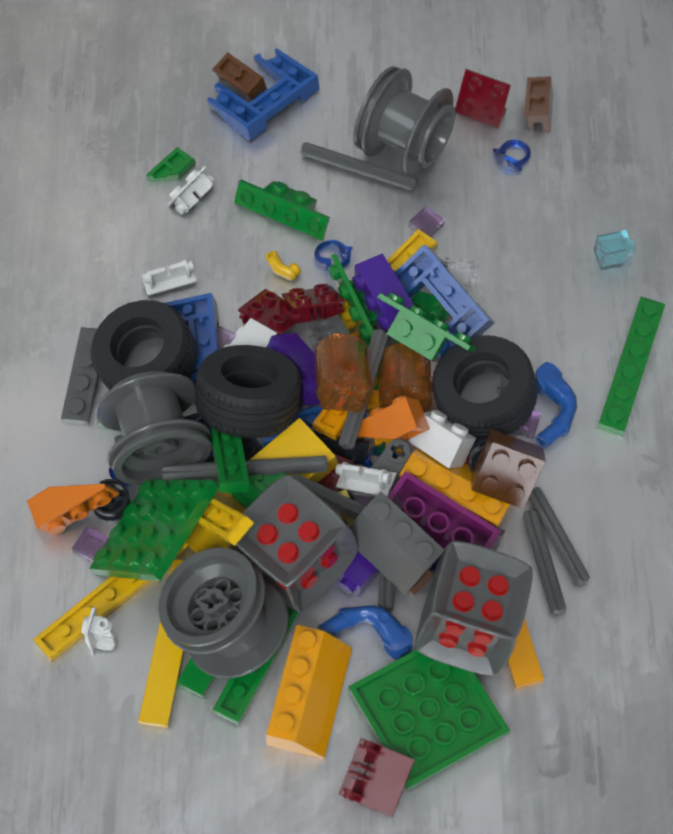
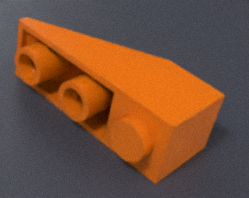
[340,396,430,441]
[27,484,120,535]

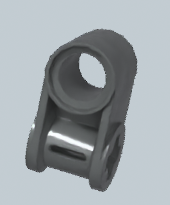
[371,439,410,487]

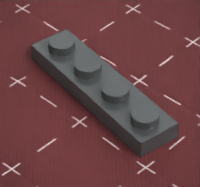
[61,327,99,426]

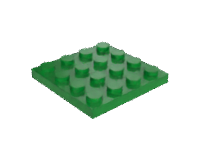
[89,479,219,582]
[348,650,510,791]

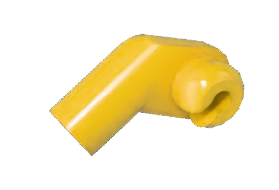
[265,251,301,281]

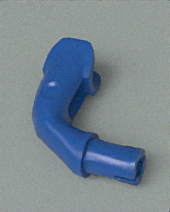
[535,362,577,449]
[318,605,413,660]

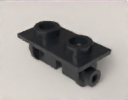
[316,434,370,465]

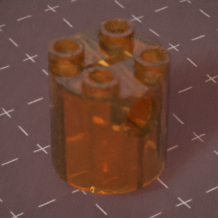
[314,333,372,413]
[378,343,432,412]

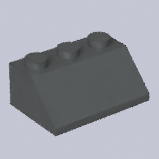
[349,491,445,595]

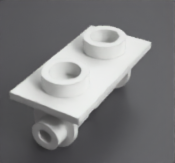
[167,166,214,214]
[140,259,197,296]
[336,462,397,497]
[82,607,117,655]

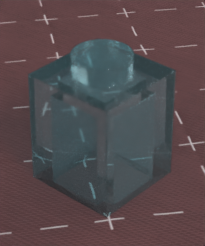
[593,230,636,270]

